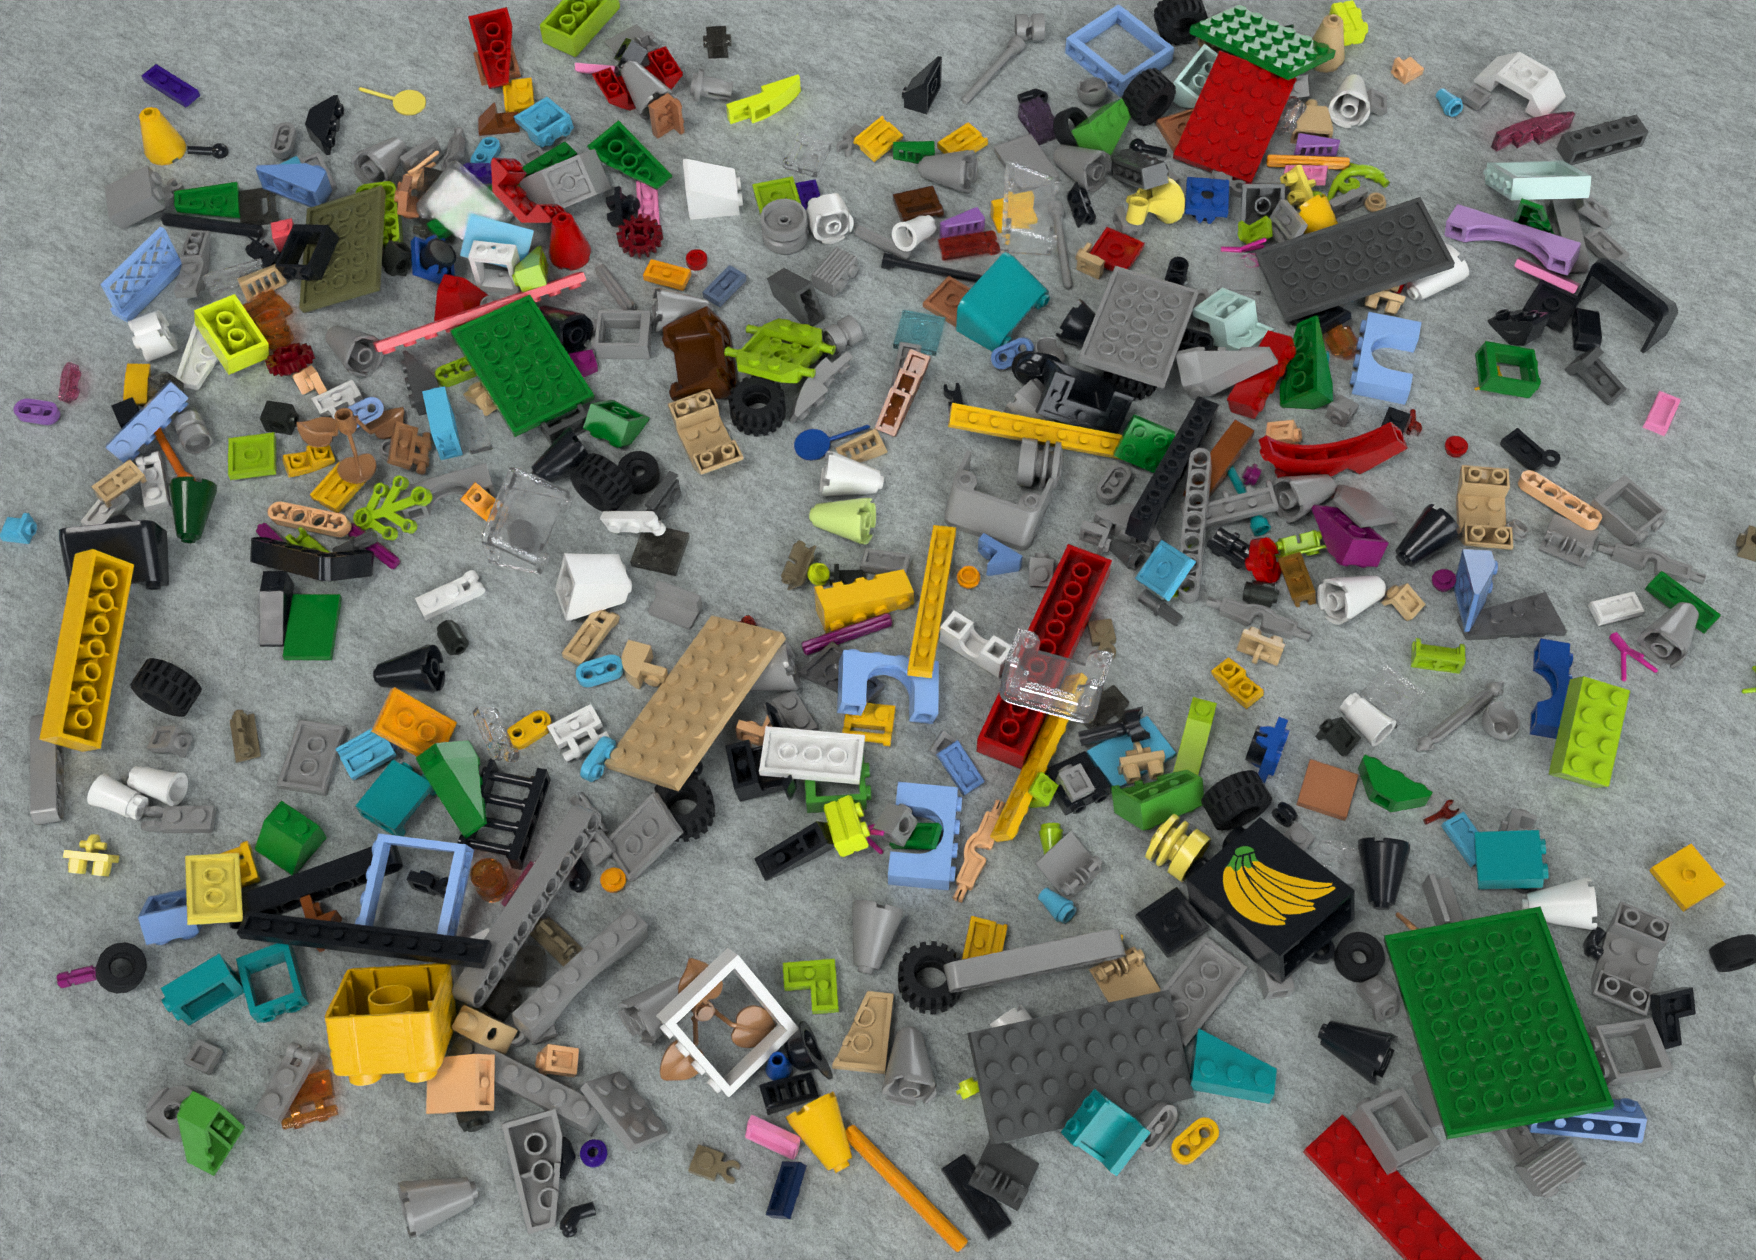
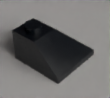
[902,56,942,115]

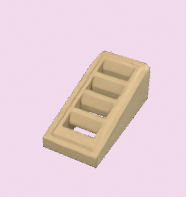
[237,264,287,302]
[836,428,888,463]

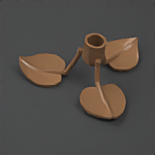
[297,407,405,484]
[660,958,776,1081]

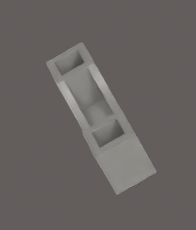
[398,463,497,521]

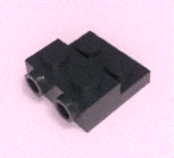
[1045,751,1110,816]

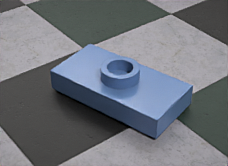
[936,740,985,796]

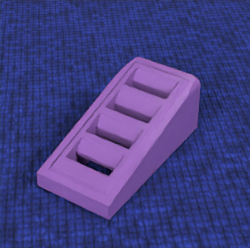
[1294,133,1340,157]
[940,207,985,239]

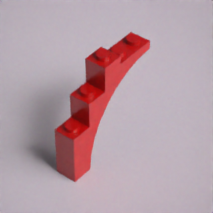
[1259,422,1408,478]

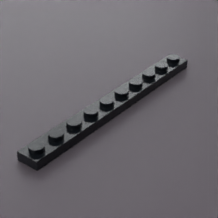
[237,911,492,969]

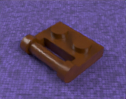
[893,185,944,222]

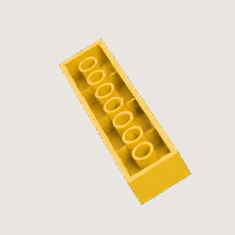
[39,549,134,752]

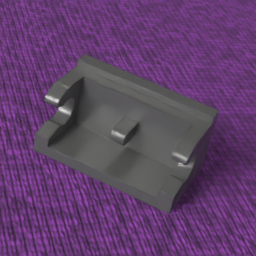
[540,404,588,445]

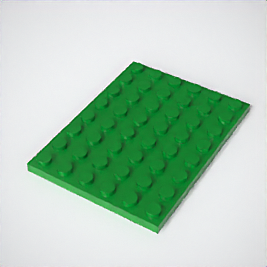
[1384,906,1614,1140]

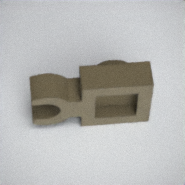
[1087,618,1116,661]
[688,1144,740,1184]

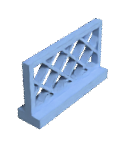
[100,227,182,323]

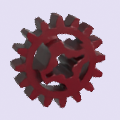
[616,214,664,259]
[265,343,315,377]

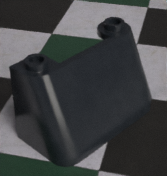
[59,520,169,590]

